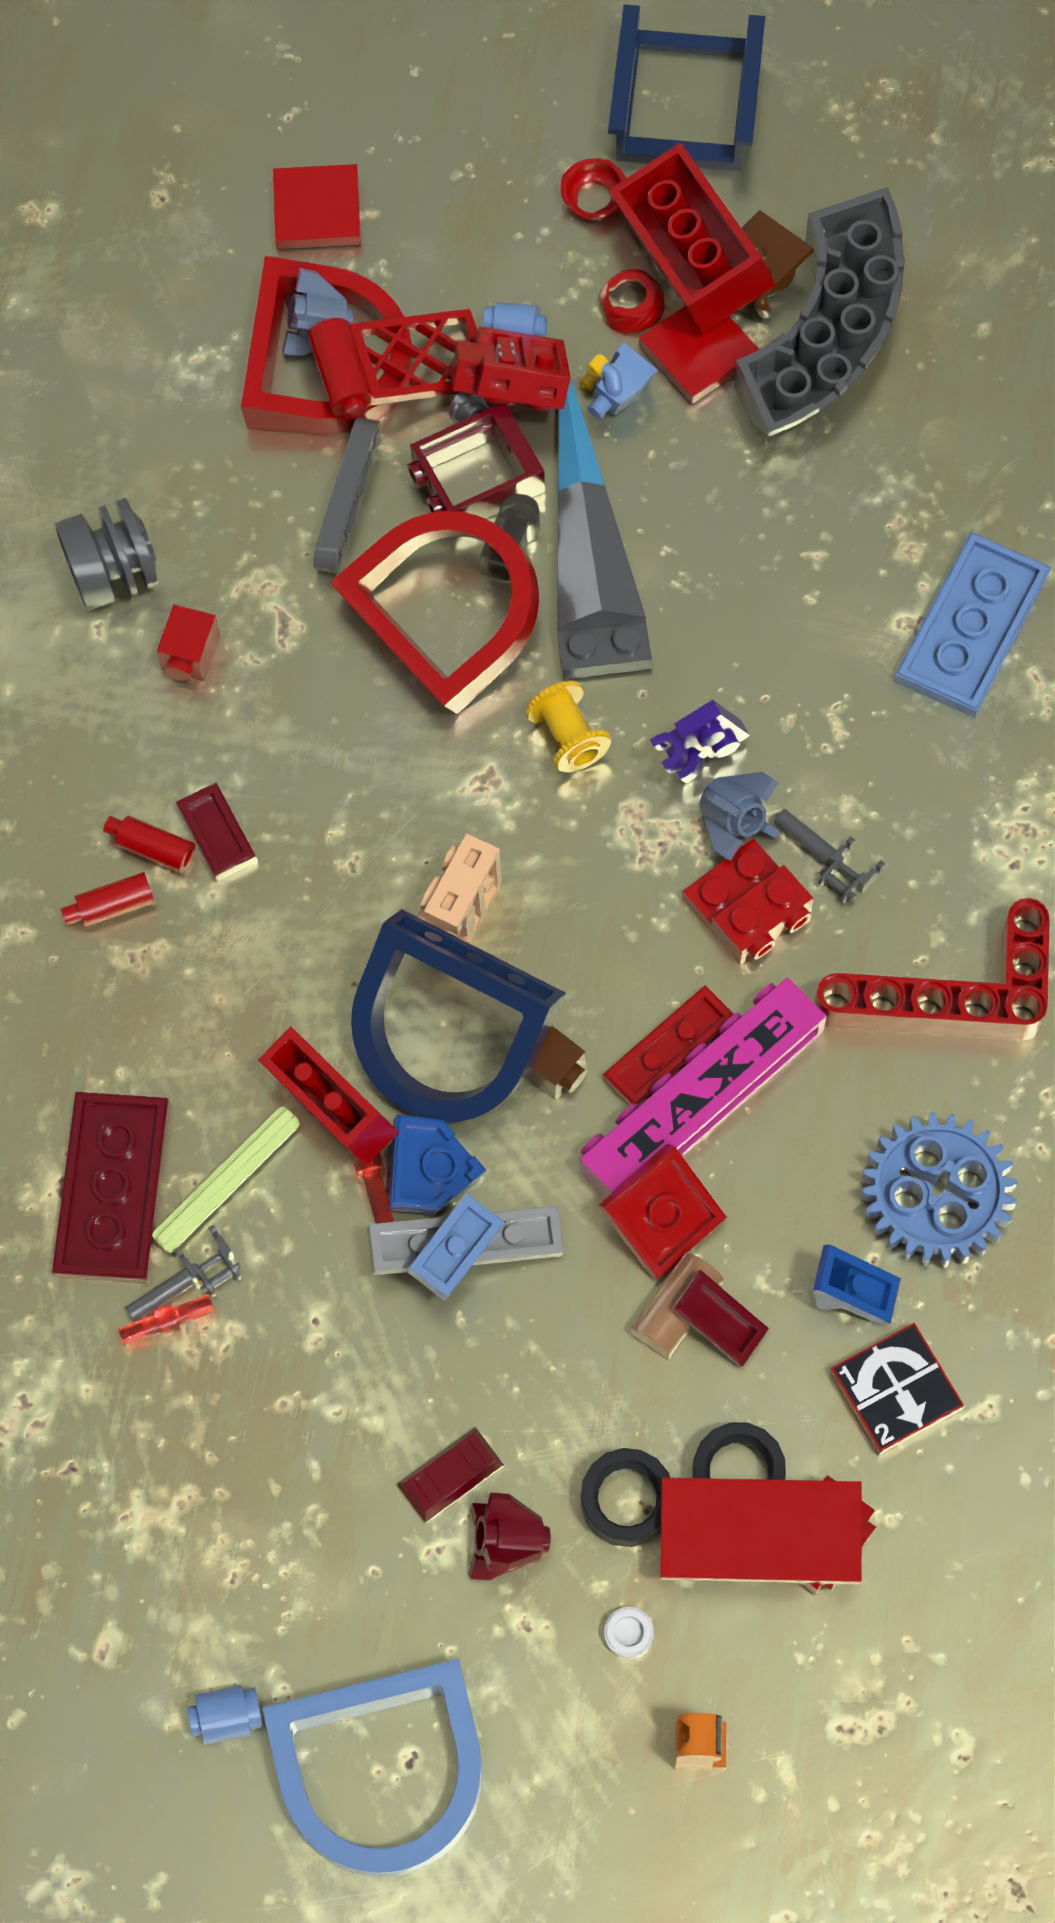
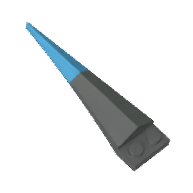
[557,379,652,680]

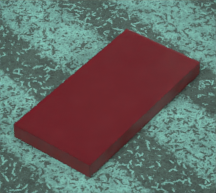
[52,1092,170,1284]

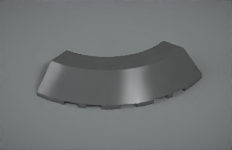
[734,187,905,436]

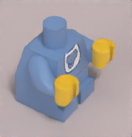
[579,342,657,419]

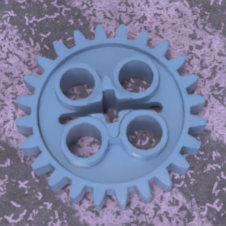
[861,1112,1017,1267]

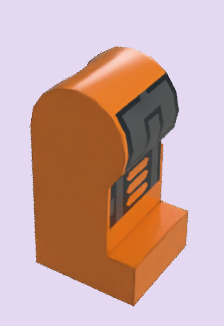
[675,1713,726,1771]

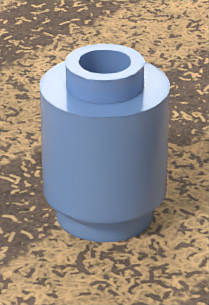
[483,302,547,337]
[187,1685,263,1745]

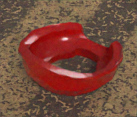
[559,158,626,220]
[598,269,665,334]

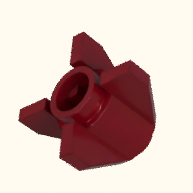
[468,1492,551,1581]

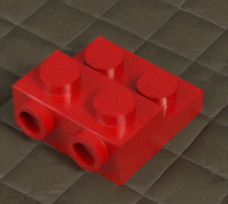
[682,838,813,965]

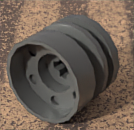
[54,498,159,612]

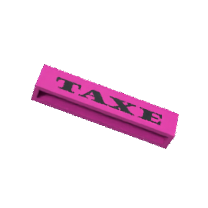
[580,977,827,1199]

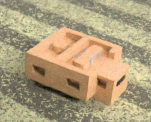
[417,833,502,943]

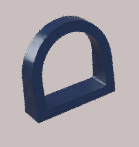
[351,909,566,1122]

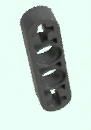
[313,417,380,574]

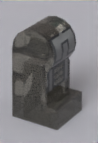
[480,494,540,584]

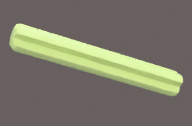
[152,1106,300,1253]

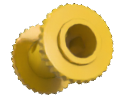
[525,681,611,773]

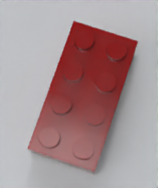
[608,142,776,334]

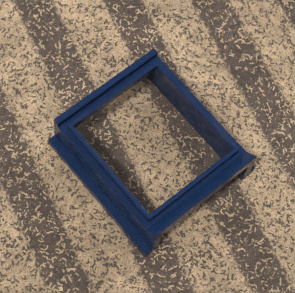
[608,4,765,172]

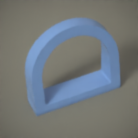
[262,1659,483,1877]

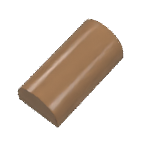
[629,1252,724,1360]

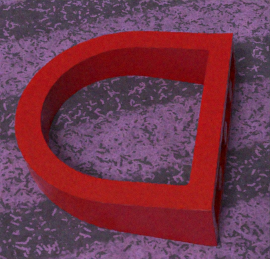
[241,256,414,435]
[330,511,539,714]

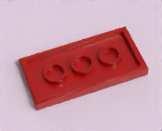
[660,1477,862,1584]

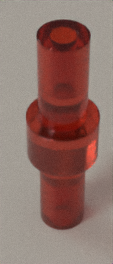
[118,1294,215,1347]

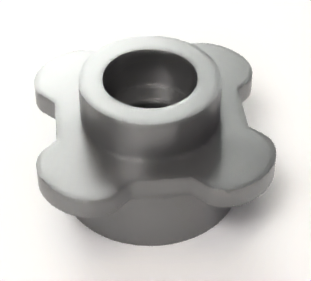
[449,392,491,423]

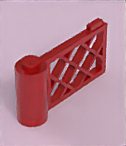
[307,309,478,419]

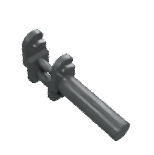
[774,809,886,903]
[125,1225,242,1324]

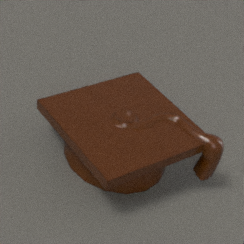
[742,210,814,319]

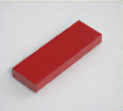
[602,985,734,1106]

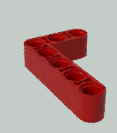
[814,898,1050,1040]

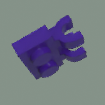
[650,700,750,784]

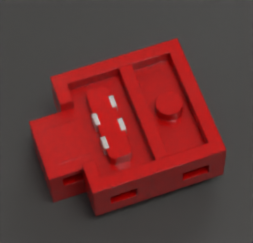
[450,326,571,411]

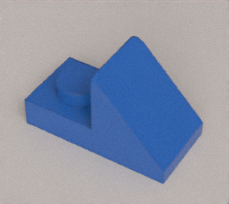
[813,1244,901,1324]

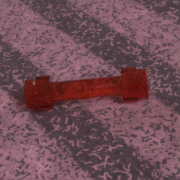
[352,1153,395,1224]

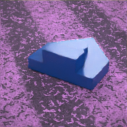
[386,1114,487,1215]

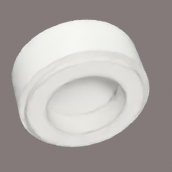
[604,1607,654,1660]

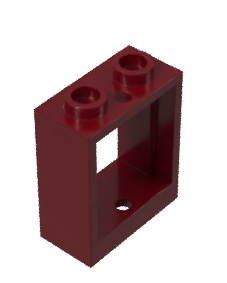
[407,404,545,519]

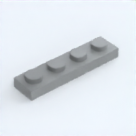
[367,1206,564,1275]

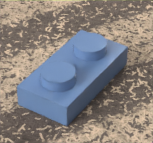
[406,1193,505,1301]

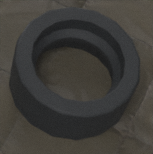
[692,1422,786,1480]
[581,1448,670,1547]

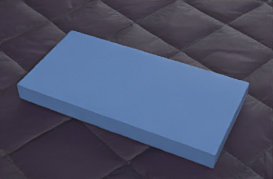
[894,532,1052,718]

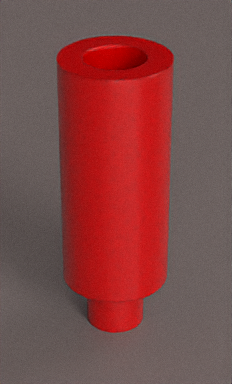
[103,815,195,873]
[60,872,155,927]

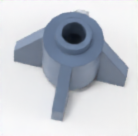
[282,268,353,357]
[699,772,781,861]

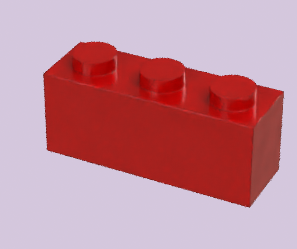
[258,1026,399,1166]

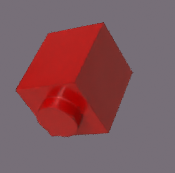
[157,604,220,681]

